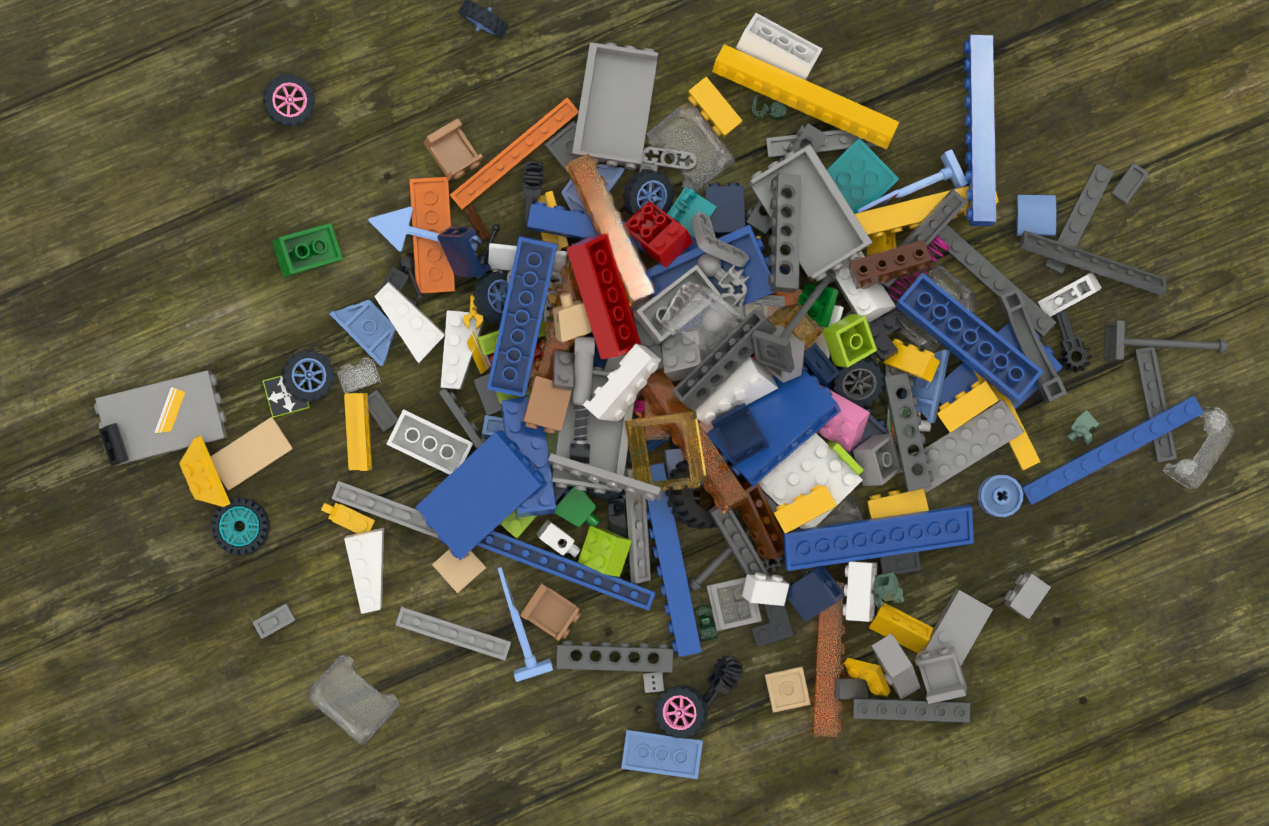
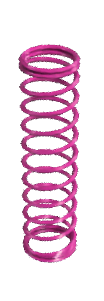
[887,236,950,309]

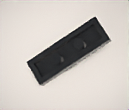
[607,498,629,556]

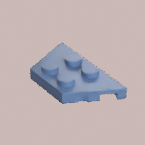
[561,161,625,215]
[330,300,396,367]
[901,350,950,423]

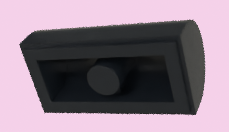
[99,423,129,466]

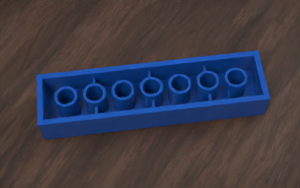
[487,236,558,397]
[896,272,1044,404]

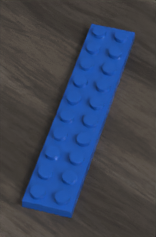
[783,505,974,571]

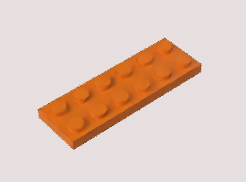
[410,177,455,294]

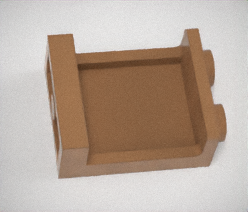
[423,119,483,180]
[521,376,572,434]
[520,583,581,641]

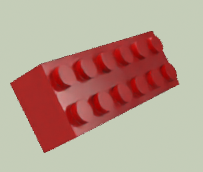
[567,233,641,359]

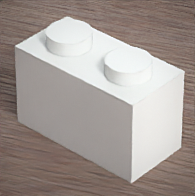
[742,573,789,606]

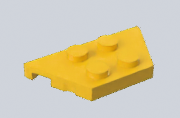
[179,436,230,507]

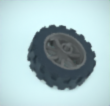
[832,356,885,407]

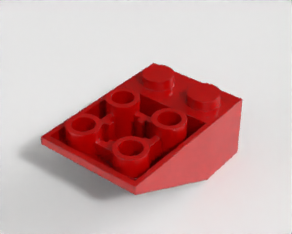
[622,201,693,268]

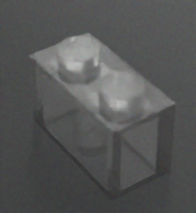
[337,357,383,394]

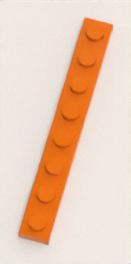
[450,98,579,211]

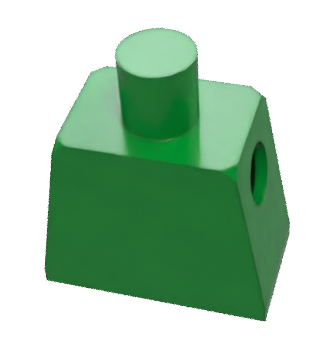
[554,486,600,527]

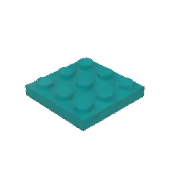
[826,138,899,214]

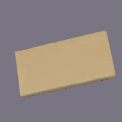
[211,417,293,491]

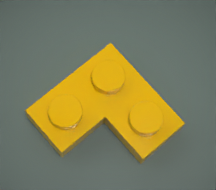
[844,658,891,697]

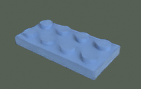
[621,730,703,779]

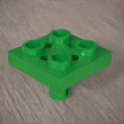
[797,283,839,327]

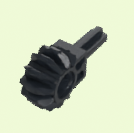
[523,160,544,223]
[1056,311,1092,374]
[703,656,744,710]

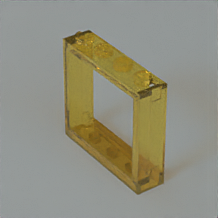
[625,411,707,491]

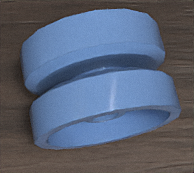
[977,475,1023,517]

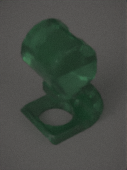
[751,95,787,120]
[694,604,718,642]

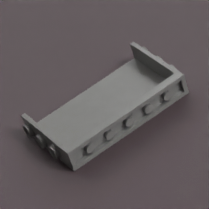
[572,42,658,170]
[750,144,872,282]
[552,367,634,494]
[94,370,227,466]

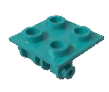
[667,187,717,239]

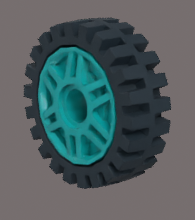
[211,498,270,555]

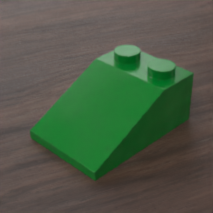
[272,223,343,278]

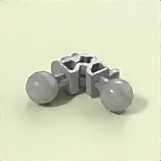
[697,253,751,332]

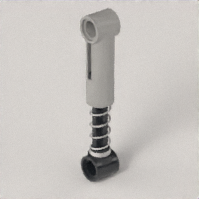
[570,336,595,463]

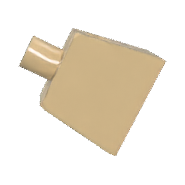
[553,293,592,342]

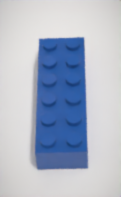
[501,397,556,518]

